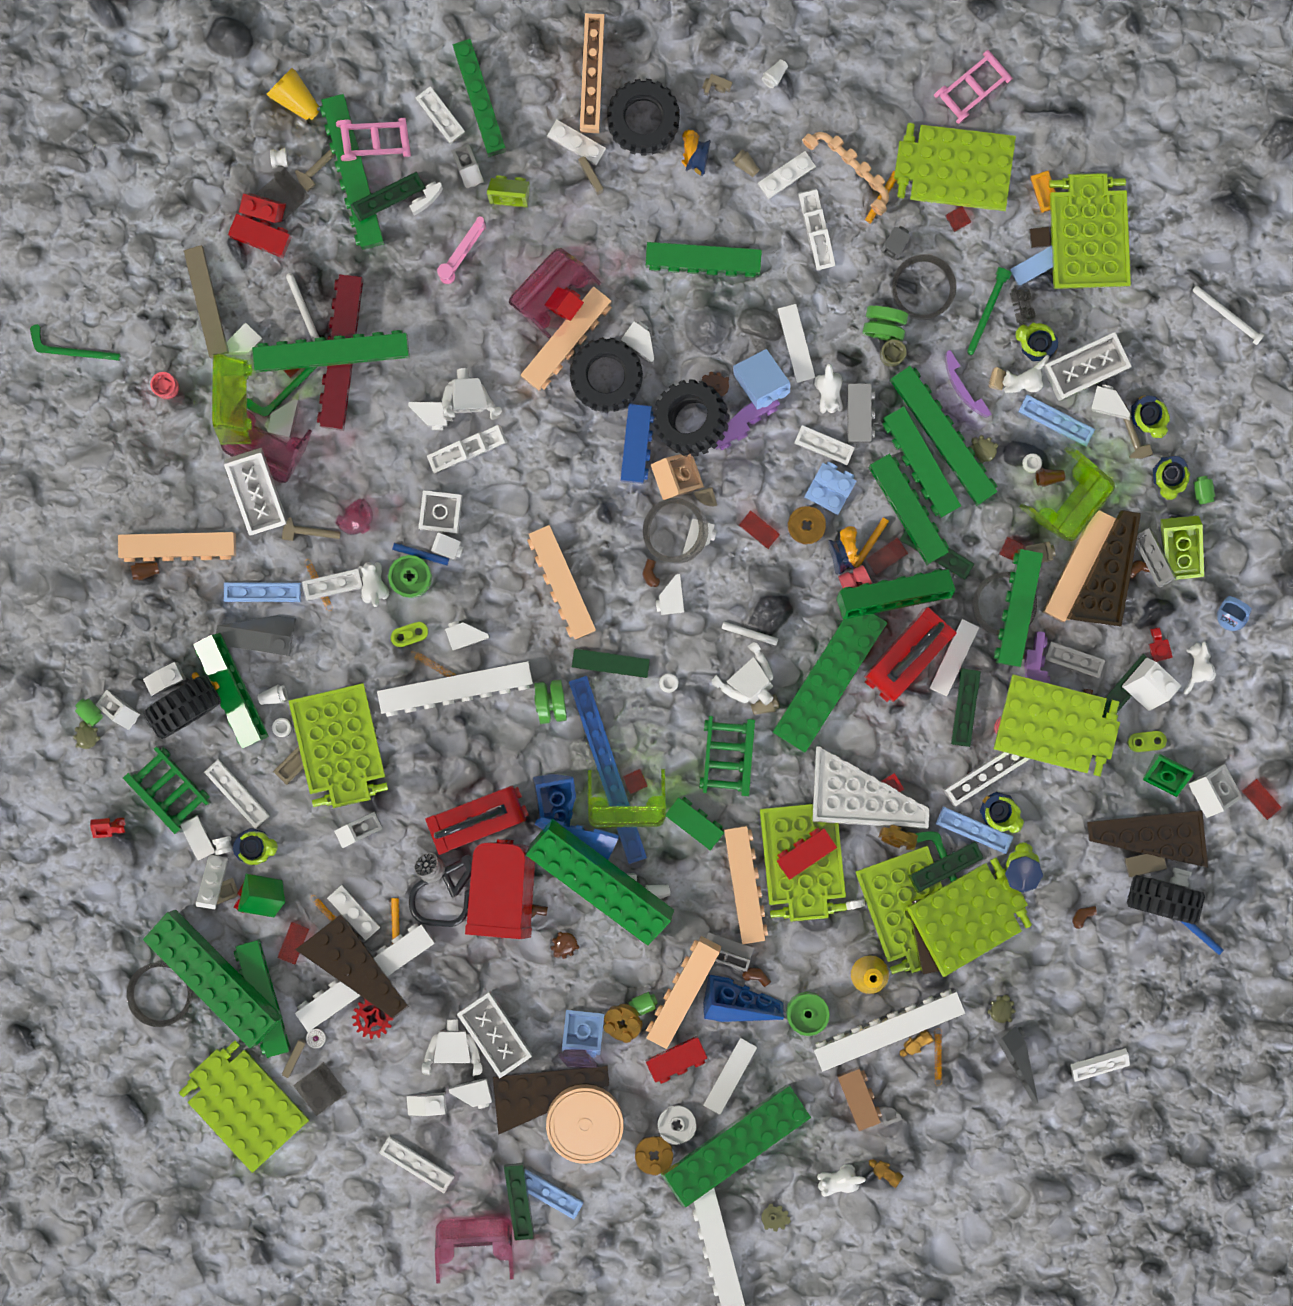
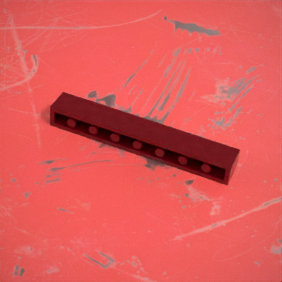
[317,274,364,431]

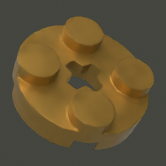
[787,506,826,545]
[878,825,918,850]
[603,1004,643,1043]
[635,1136,673,1176]

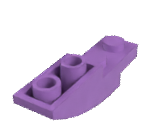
[715,400,780,450]
[1024,631,1050,684]

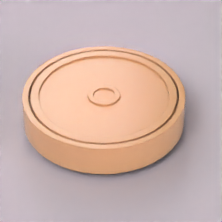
[546,1084,624,1164]

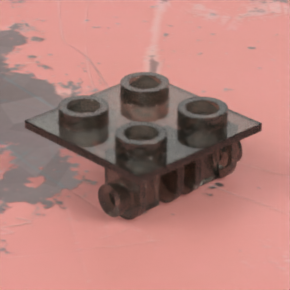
[256,168,310,222]
[1010,285,1036,326]
[293,1062,347,1116]

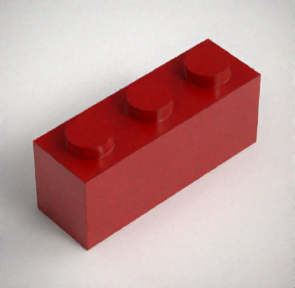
[228,213,292,259]
[776,827,837,880]
[645,1035,708,1084]

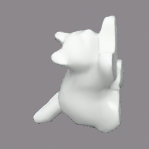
[1002,355,1049,393]
[814,364,843,413]
[358,562,389,607]
[1183,641,1216,694]
[817,1164,866,1197]

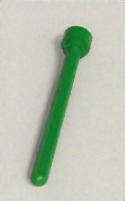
[967,267,1012,355]

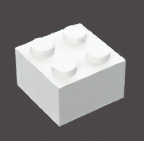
[418,490,463,534]

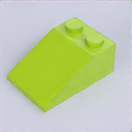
[487,176,530,208]
[1160,515,1204,580]

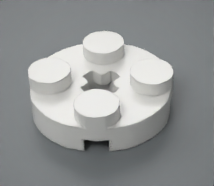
[658,1105,696,1145]

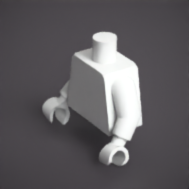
[442,368,502,421]
[712,642,773,705]
[422,1019,482,1076]

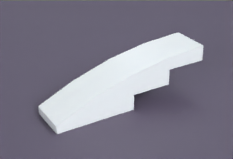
[798,189,836,270]
[427,425,507,473]

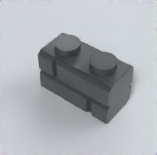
[881,226,911,260]

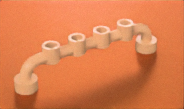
[802,132,889,216]

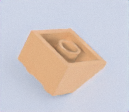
[651,454,704,501]

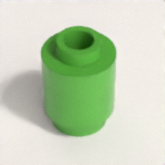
[1193,476,1216,504]
[75,698,104,727]
[628,991,658,1016]

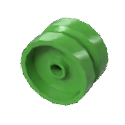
[862,306,908,341]
[388,555,432,598]
[534,679,567,724]
[786,991,830,1036]

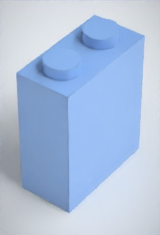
[733,349,790,410]

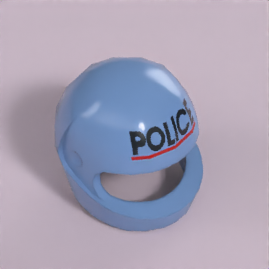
[1217,596,1252,631]

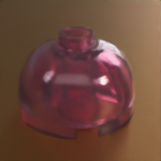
[335,498,373,535]

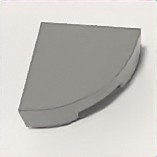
[879,1106,903,1126]

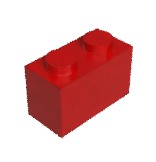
[239,193,286,223]
[544,286,584,321]

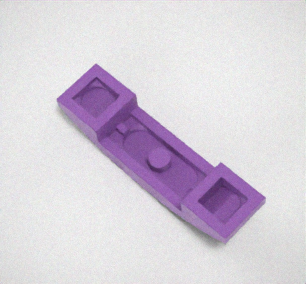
[945,350,991,418]

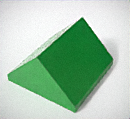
[1143,753,1194,797]
[238,873,285,918]

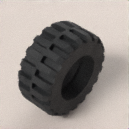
[607,78,680,156]
[570,337,643,413]
[653,379,730,457]
[144,675,221,739]
[1127,875,1205,925]

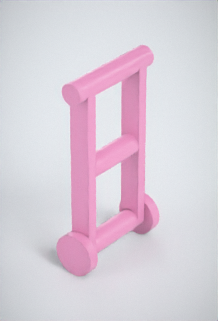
[934,49,1013,124]
[336,118,411,161]
[437,216,486,284]

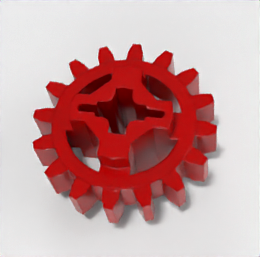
[352,999,394,1039]

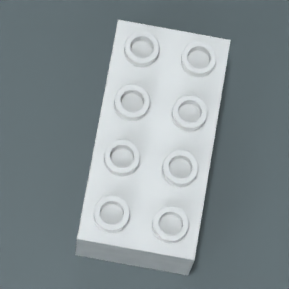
[1043,332,1131,401]
[224,448,287,536]
[457,991,533,1078]

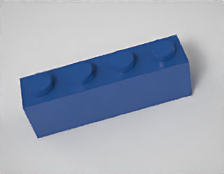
[620,404,654,484]

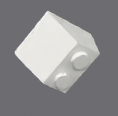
[1122,658,1181,711]
[1189,764,1243,818]

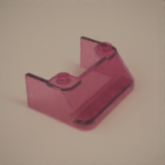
[509,248,601,339]
[221,394,312,483]
[435,1216,515,1284]

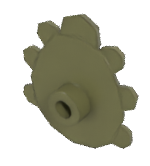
[970,435,998,464]
[73,721,100,749]
[987,995,1016,1023]
[761,1204,791,1232]

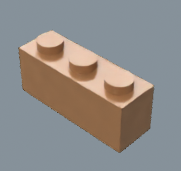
[837,1067,882,1131]

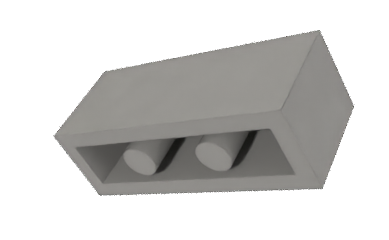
[847,384,875,443]

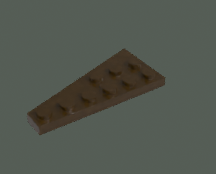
[1067,510,1141,627]
[1087,810,1208,868]
[295,914,409,1018]
[493,1065,609,1135]

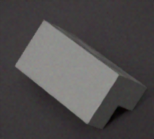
[706,932,754,972]

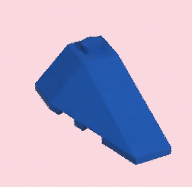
[533,774,576,827]
[535,817,619,860]
[703,975,784,1022]

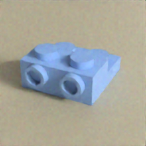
[804,462,856,516]
[562,1010,604,1058]

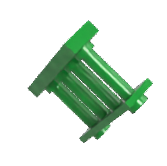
[699,716,755,796]
[123,746,211,834]

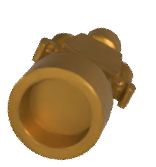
[899,1029,935,1057]
[869,1159,904,1189]

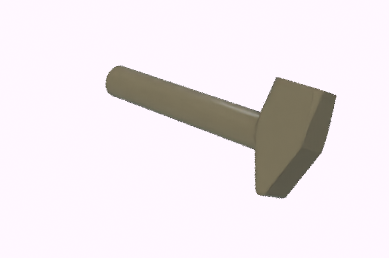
[295,149,336,192]
[1124,404,1153,459]
[282,517,341,541]

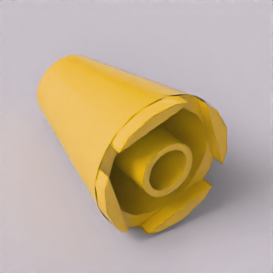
[267,68,319,120]
[851,955,889,994]

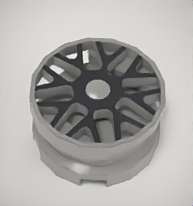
[414,853,445,883]

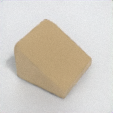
[988,367,1006,390]

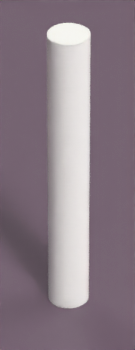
[721,622,778,646]

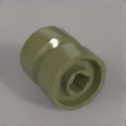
[880,339,906,367]

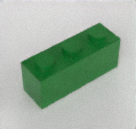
[665,797,724,851]

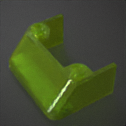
[212,354,252,444]
[1019,447,1115,541]
[588,769,666,828]

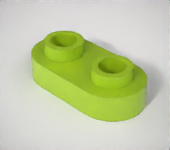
[391,622,429,647]
[1127,731,1167,752]

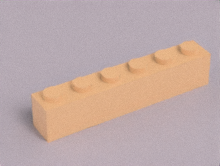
[580,13,605,133]
[521,286,612,391]
[1042,509,1116,622]
[527,525,596,640]
[118,532,236,562]
[724,826,768,944]
[646,936,722,1049]

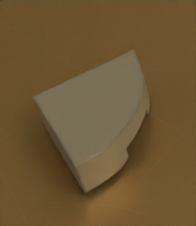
[694,487,717,507]

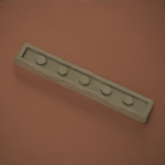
[183,245,229,359]

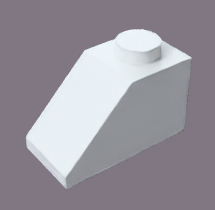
[621,321,654,364]
[225,323,264,355]
[1091,385,1131,420]
[408,402,448,431]
[682,519,717,557]
[431,533,464,560]
[656,574,684,615]
[445,620,490,651]
[143,662,186,696]
[96,690,140,730]
[334,812,382,848]
[449,1078,493,1109]
[407,1092,447,1116]

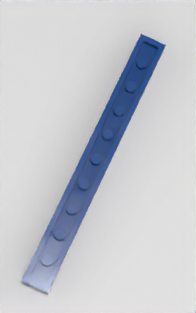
[569,676,647,864]

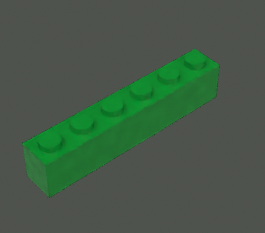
[452,39,507,158]
[645,242,762,278]
[882,406,961,519]
[868,453,949,566]
[994,549,1043,667]
[836,569,956,619]
[193,633,269,749]
[234,939,291,1058]

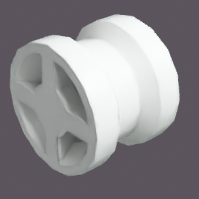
[270,148,288,169]
[212,836,233,855]
[1170,867,1192,887]

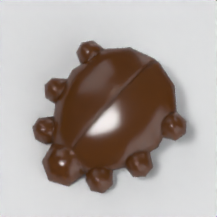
[702,372,729,397]
[551,931,579,959]

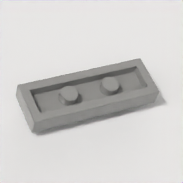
[1136,528,1177,588]
[1045,642,1106,678]

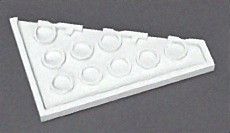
[812,746,929,829]

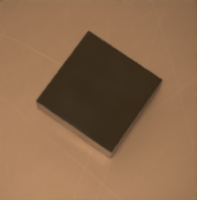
[1029,227,1051,249]

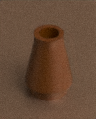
[1035,468,1065,487]
[130,562,159,582]

